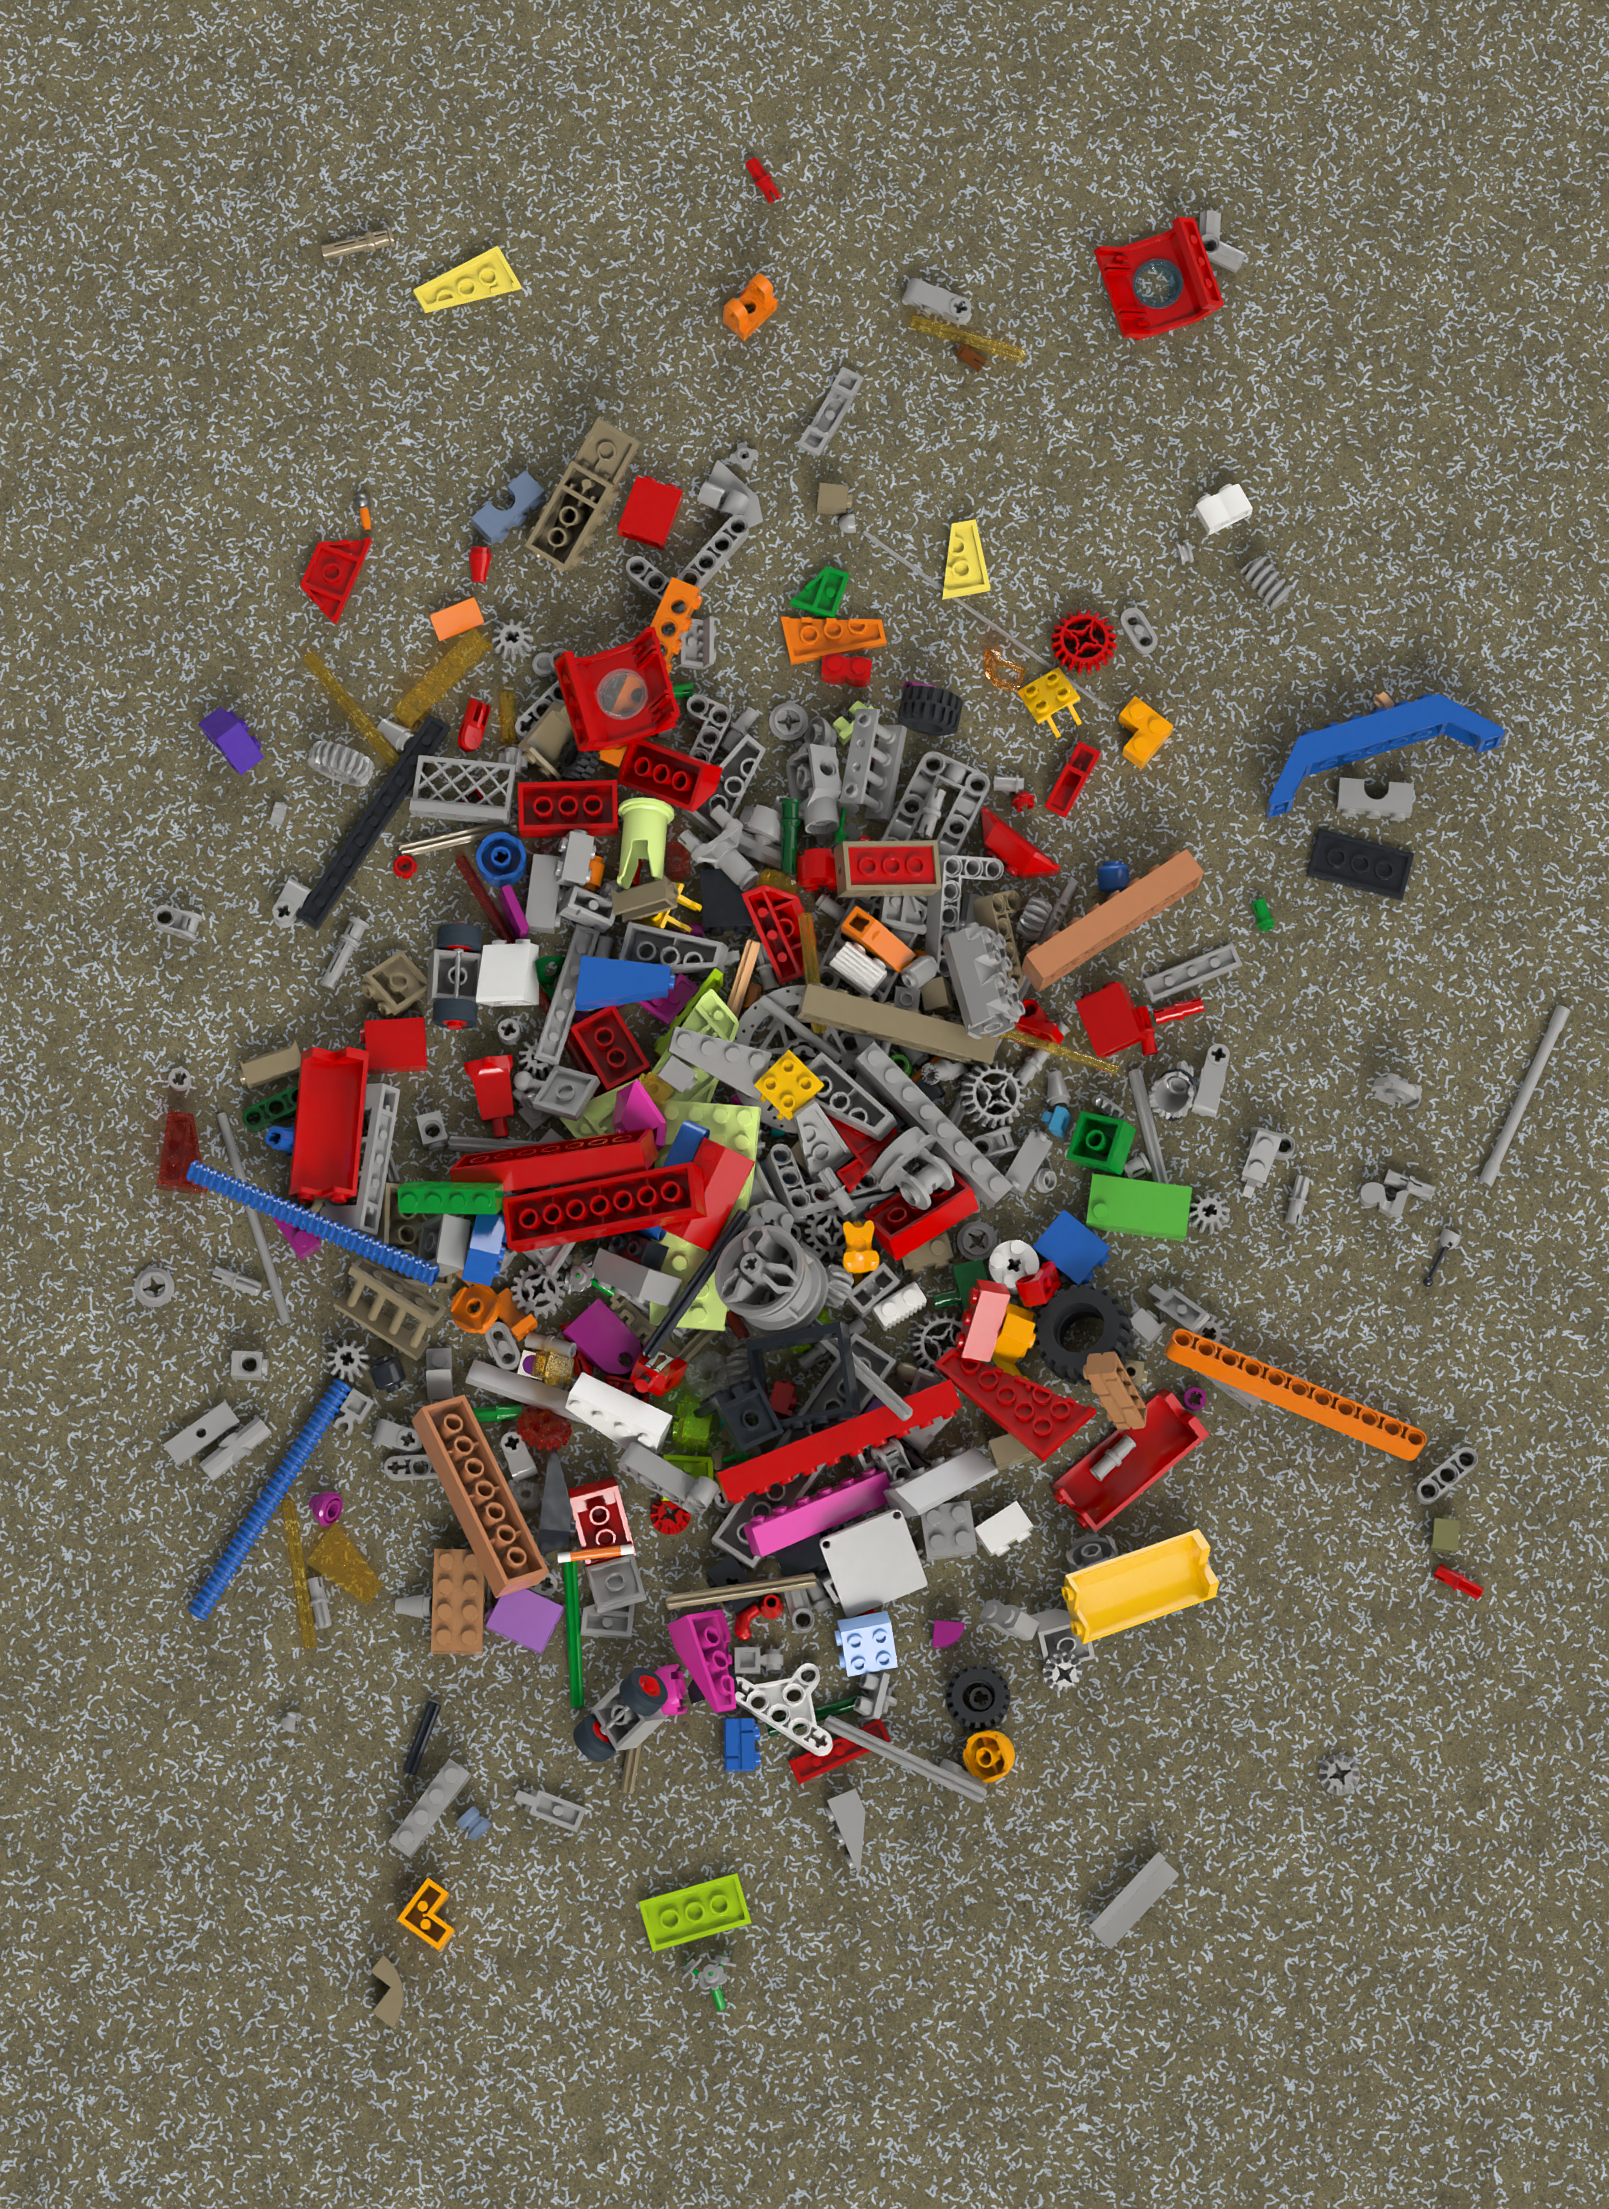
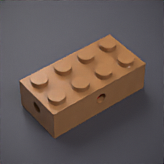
[431,1549,486,1655]

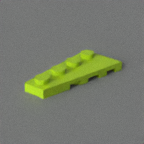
[654,968,723,1059]

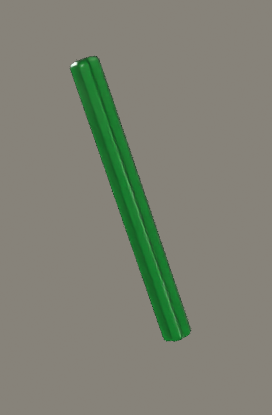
[563,1561,584,1709]

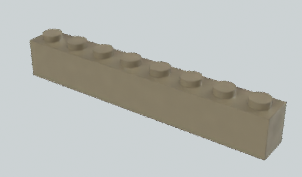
[796,982,998,1067]

